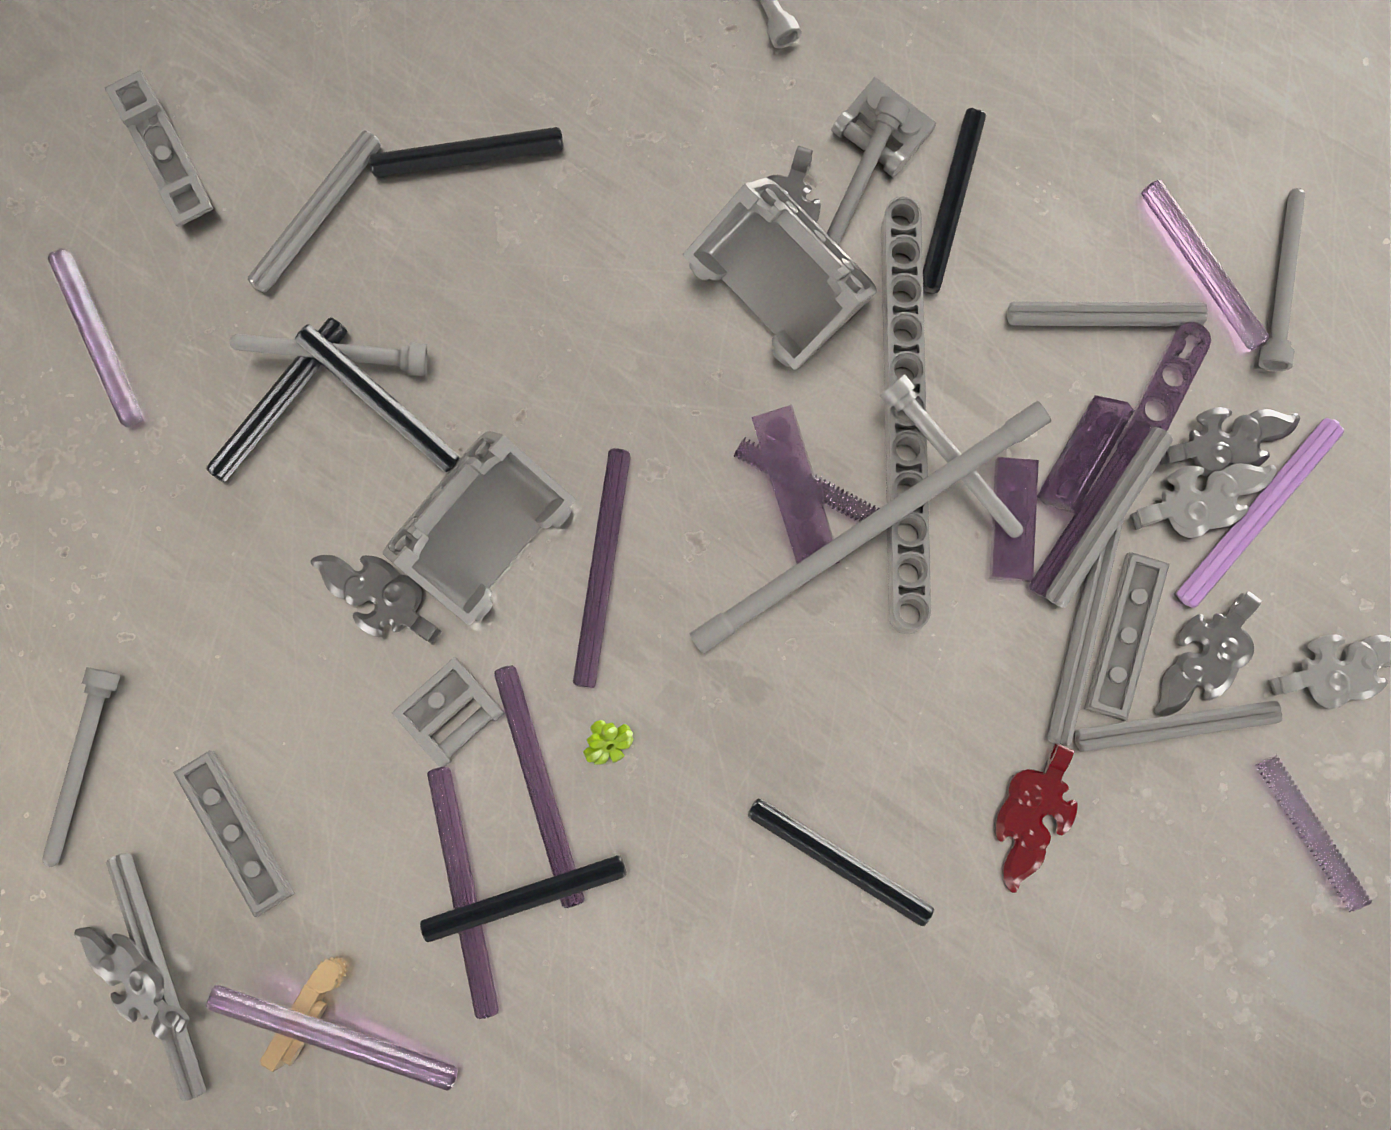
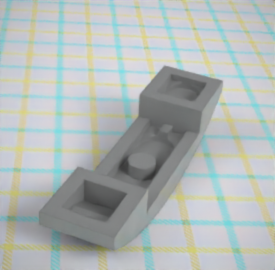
[104,70,213,227]

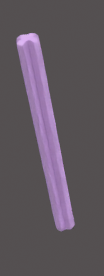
[1177,418,1344,608]

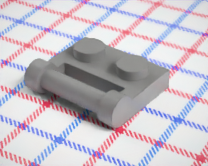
[831,77,936,177]
[392,657,505,769]

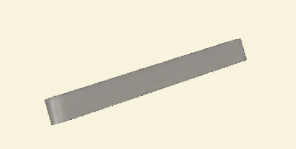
[881,196,931,634]

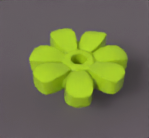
[583,720,634,765]

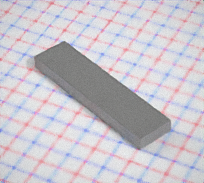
[1084,552,1170,721]
[173,750,294,917]

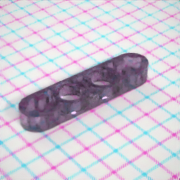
[1117,322,1211,464]

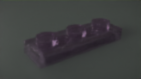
[1037,395,1135,513]
[989,457,1039,582]

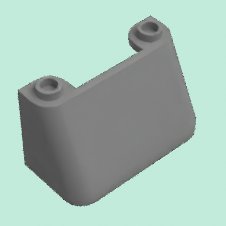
[682,178,877,370]
[383,431,576,626]

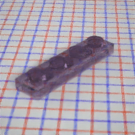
[751,404,840,564]

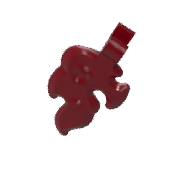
[995,744,1078,893]

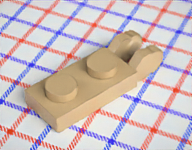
[260,957,348,1072]

